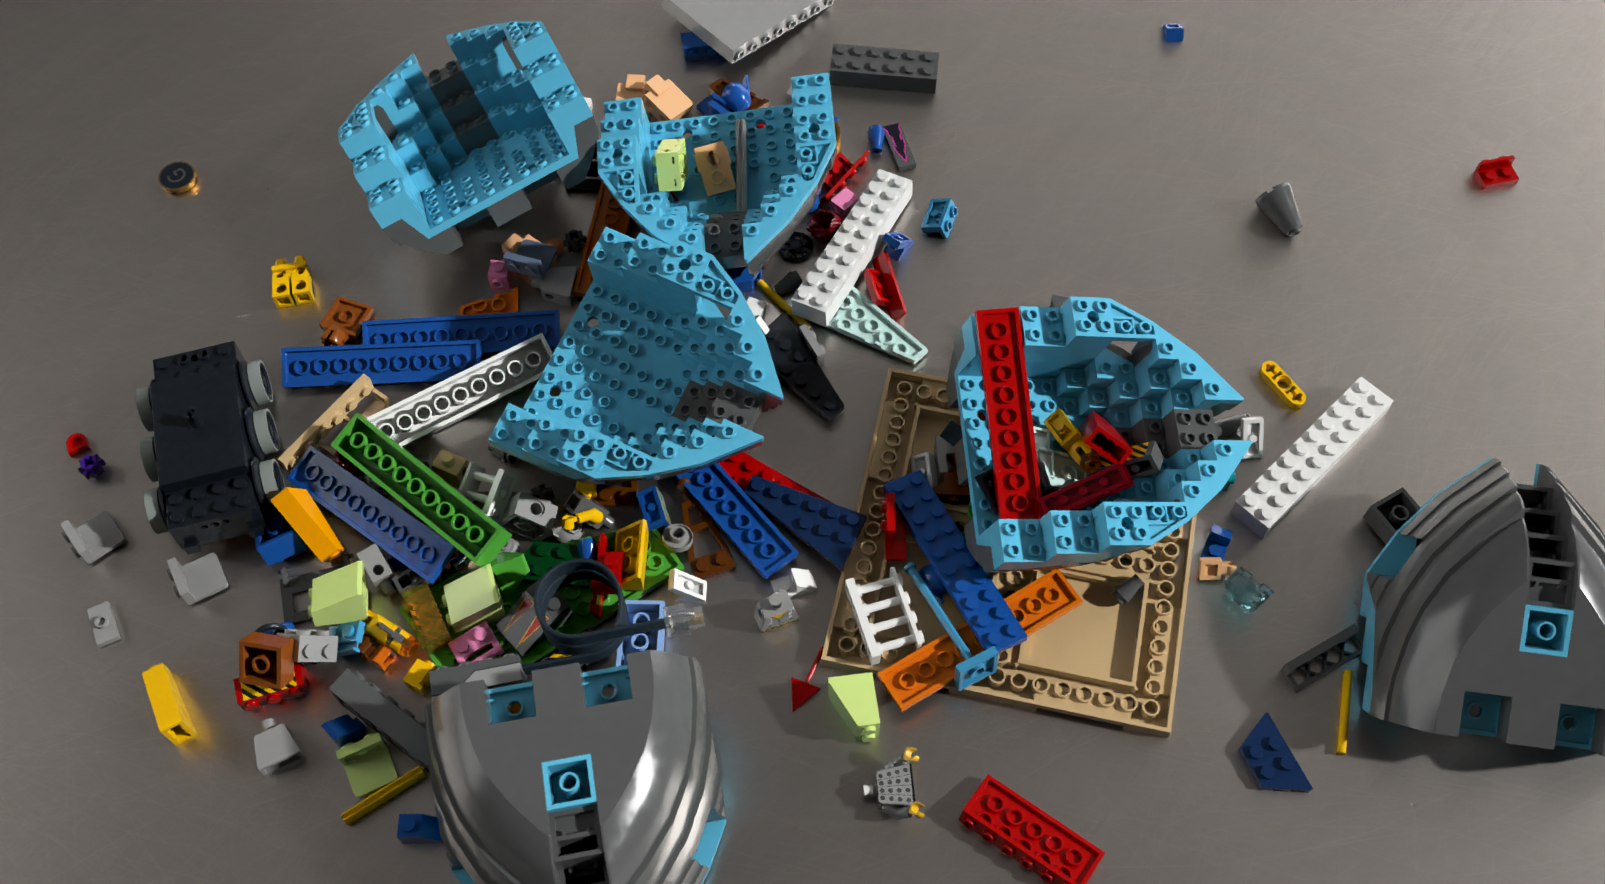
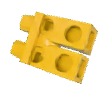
[272,255,315,309]

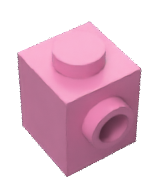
[830,187,860,221]
[487,260,513,290]

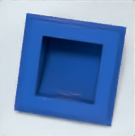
[1162,23,1184,42]

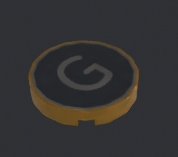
[158,161,197,194]

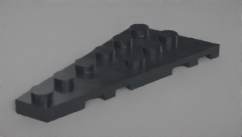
[765,311,844,422]

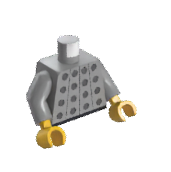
[863,747,925,820]

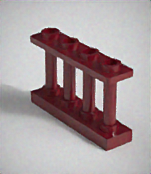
[1038,462,1134,514]

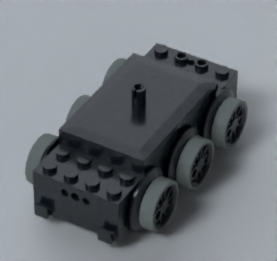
[136,341,285,555]

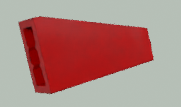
[1079,410,1133,465]

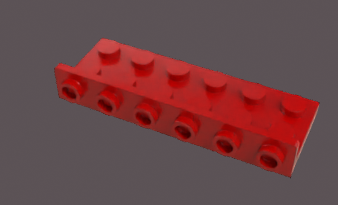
[958,774,1105,884]

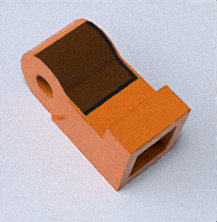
[358,633,397,672]

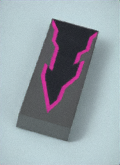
[882,123,916,172]

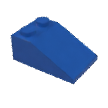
[255,505,308,566]

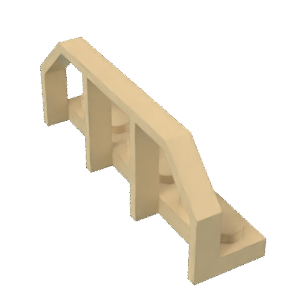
[278,373,391,475]

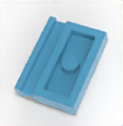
[329,620,366,657]

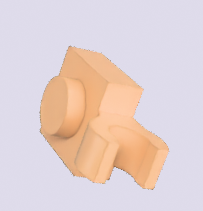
[1198,557,1237,580]

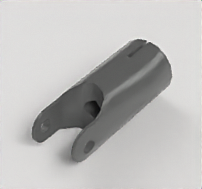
[1214,413,1252,438]

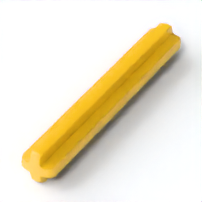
[341,766,426,825]

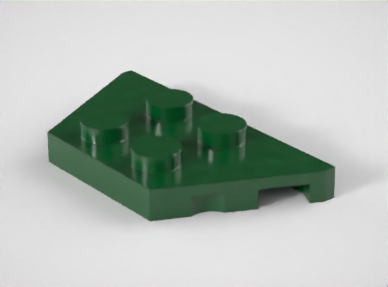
[521,541,589,589]

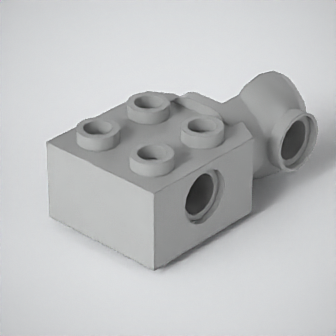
[500,491,584,543]

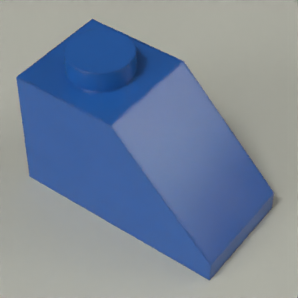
[321,714,367,748]
[397,814,444,844]

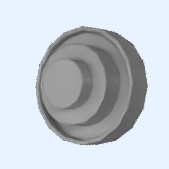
[662,524,693,553]

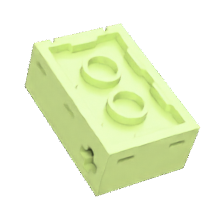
[652,138,688,192]

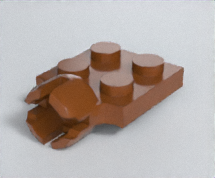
[319,296,374,346]

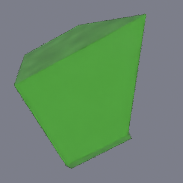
[491,551,530,601]

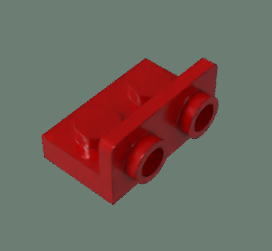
[1473,155,1519,190]

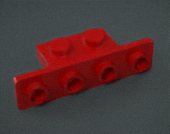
[820,150,870,204]
[863,251,907,322]
[881,489,907,561]
[589,533,625,619]

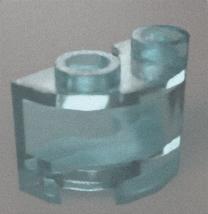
[1224,566,1275,614]

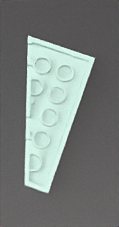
[827,286,928,365]

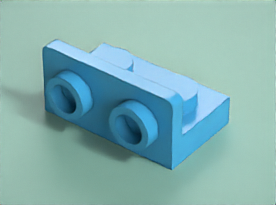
[921,198,958,238]

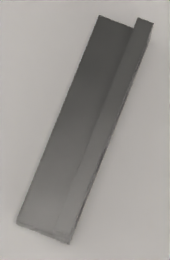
[1280,624,1363,693]

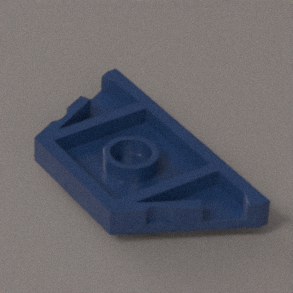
[1238,712,1313,793]

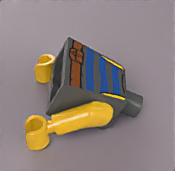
[555,489,615,530]

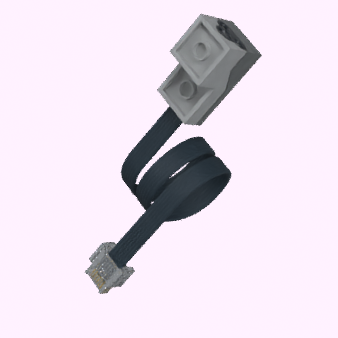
[429,558,706,702]

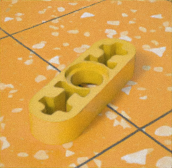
[1259,361,1306,410]

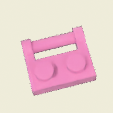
[448,621,505,664]

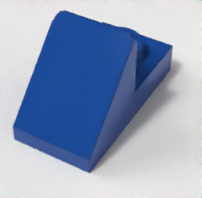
[882,232,914,261]
[1200,524,1233,560]

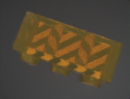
[401,582,452,655]

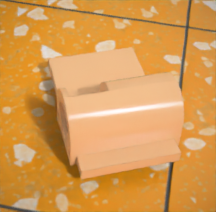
[694,141,736,197]

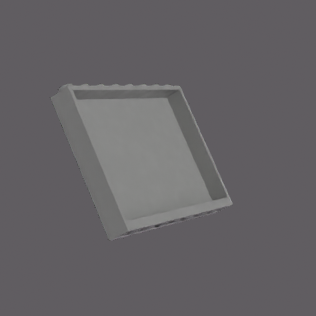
[662,0,834,64]

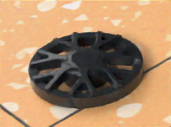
[778,231,813,262]

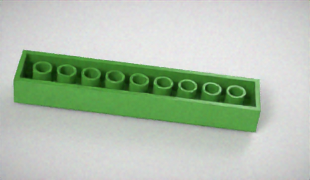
[331,412,512,567]

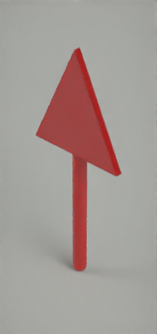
[791,647,824,712]

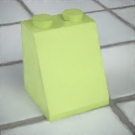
[308,561,369,626]
[442,564,505,633]
[828,672,880,742]

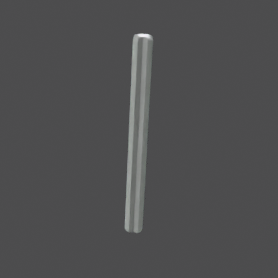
[736,119,748,211]

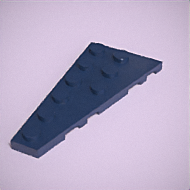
[744,475,867,572]

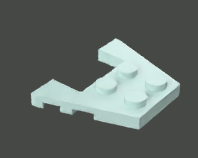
[1033,426,1101,491]

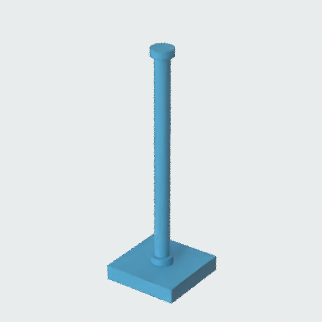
[903,562,999,692]

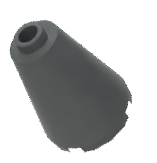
[1255,182,1303,237]

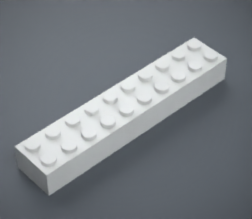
[791,169,913,327]
[366,333,553,448]
[1230,377,1394,539]

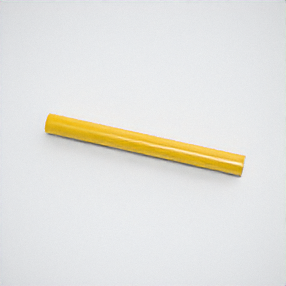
[756,279,812,330]
[1337,670,1353,755]

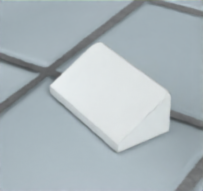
[910,451,938,488]

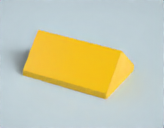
[614,519,649,591]

